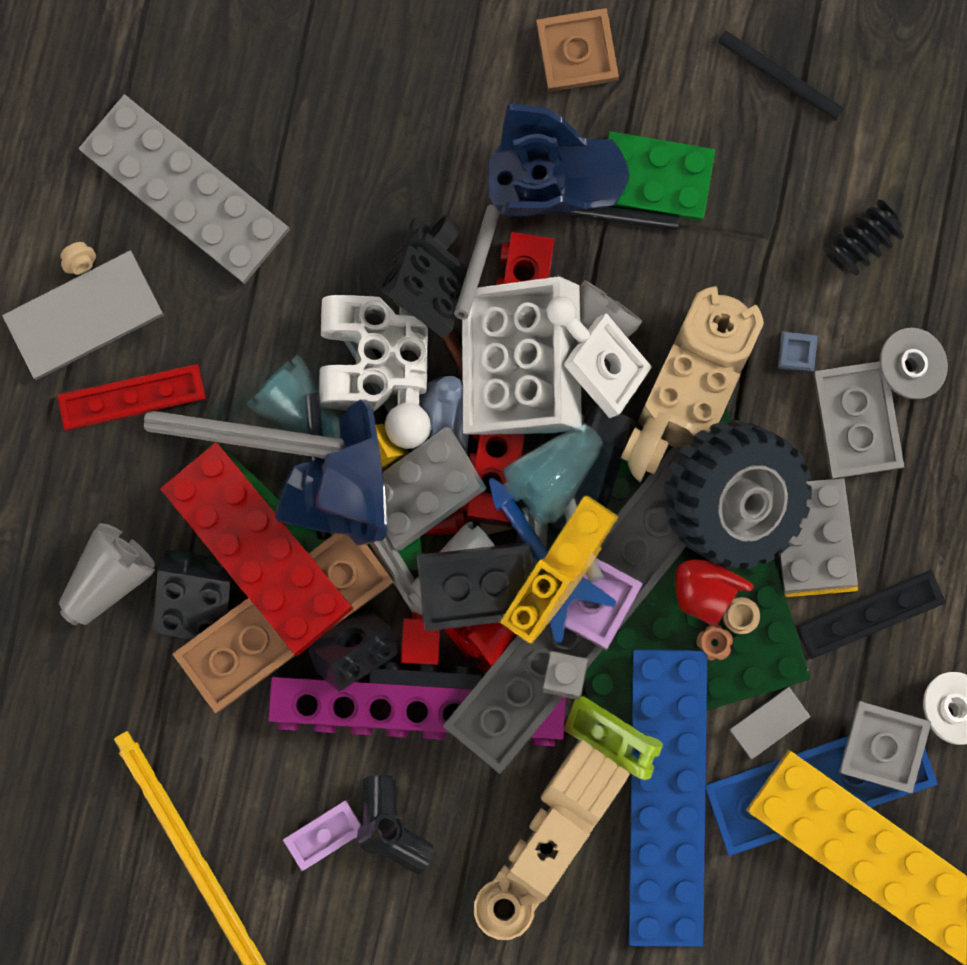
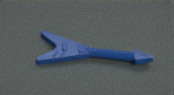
[489,478,617,643]

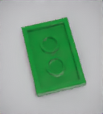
[608,131,715,222]

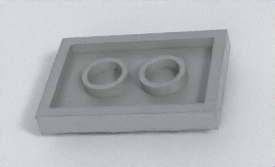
[813,361,904,479]
[382,427,487,550]
[779,478,858,594]

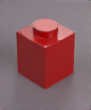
[401,612,441,665]

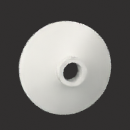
[923,672,967,745]

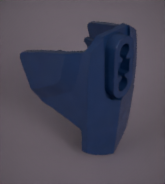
[489,104,630,216]
[275,399,387,546]

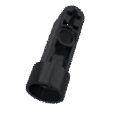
[552,406,637,540]

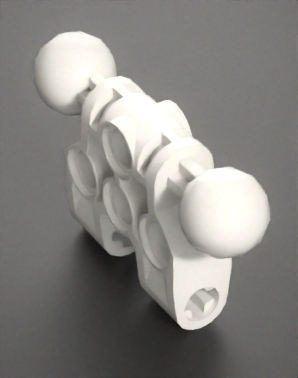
[319,295,431,449]

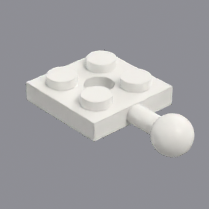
[547,296,652,418]

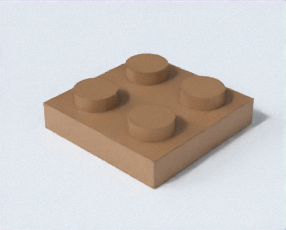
[536,8,619,92]

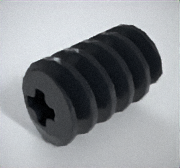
[823,199,904,276]

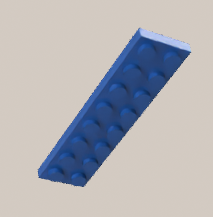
[628,649,707,947]

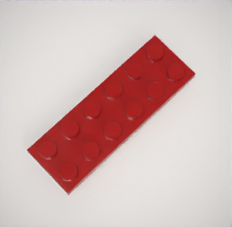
[160,442,354,656]

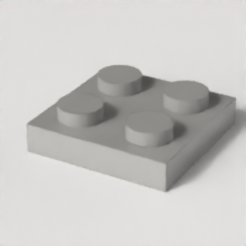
[839,701,931,794]

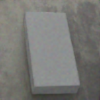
[729,687,811,760]

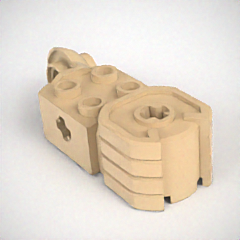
[621,286,764,482]
[474,740,630,940]

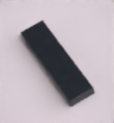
[797,570,946,659]

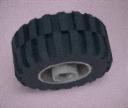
[664,420,812,570]

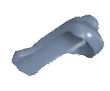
[419,376,469,454]

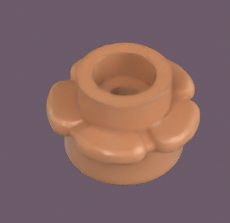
[696,625,733,661]

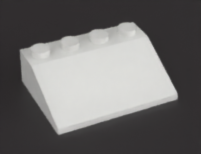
[462,276,582,435]

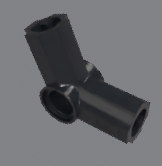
[357,775,435,875]

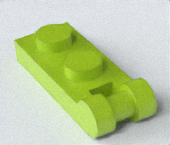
[564,696,663,780]

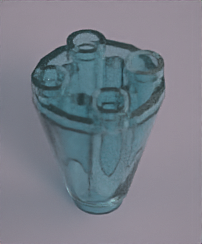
[503,424,603,526]

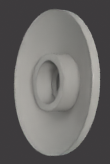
[880,328,948,400]

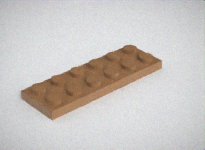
[173,534,395,714]

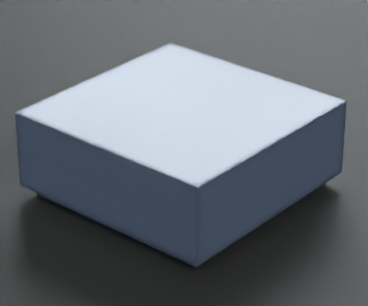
[777,331,818,373]

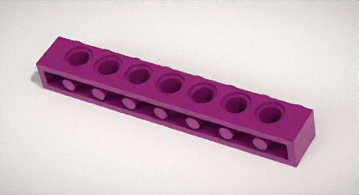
[269,677,566,746]

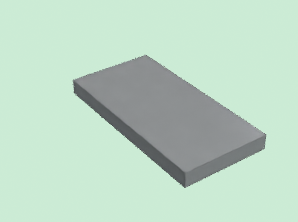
[2,250,164,380]

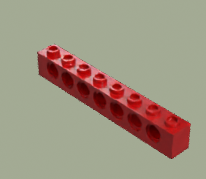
[461,232,554,527]

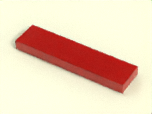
[57,364,206,431]

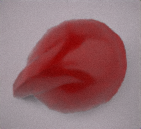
[675,559,753,627]

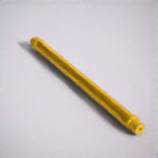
[114,731,266,965]

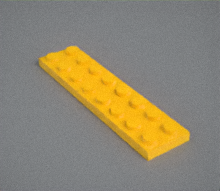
[746,750,967,965]

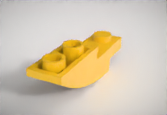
[500,496,618,644]

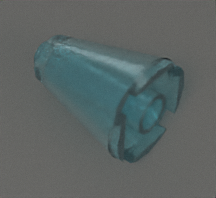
[245,354,340,439]

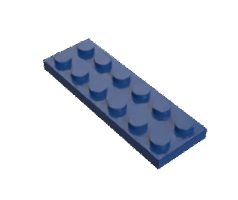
[705,714,938,856]

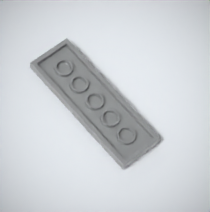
[78,94,290,284]

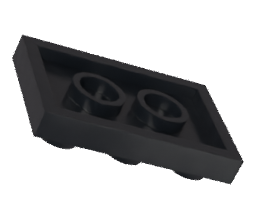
[417,542,532,631]

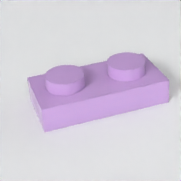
[283,800,362,871]

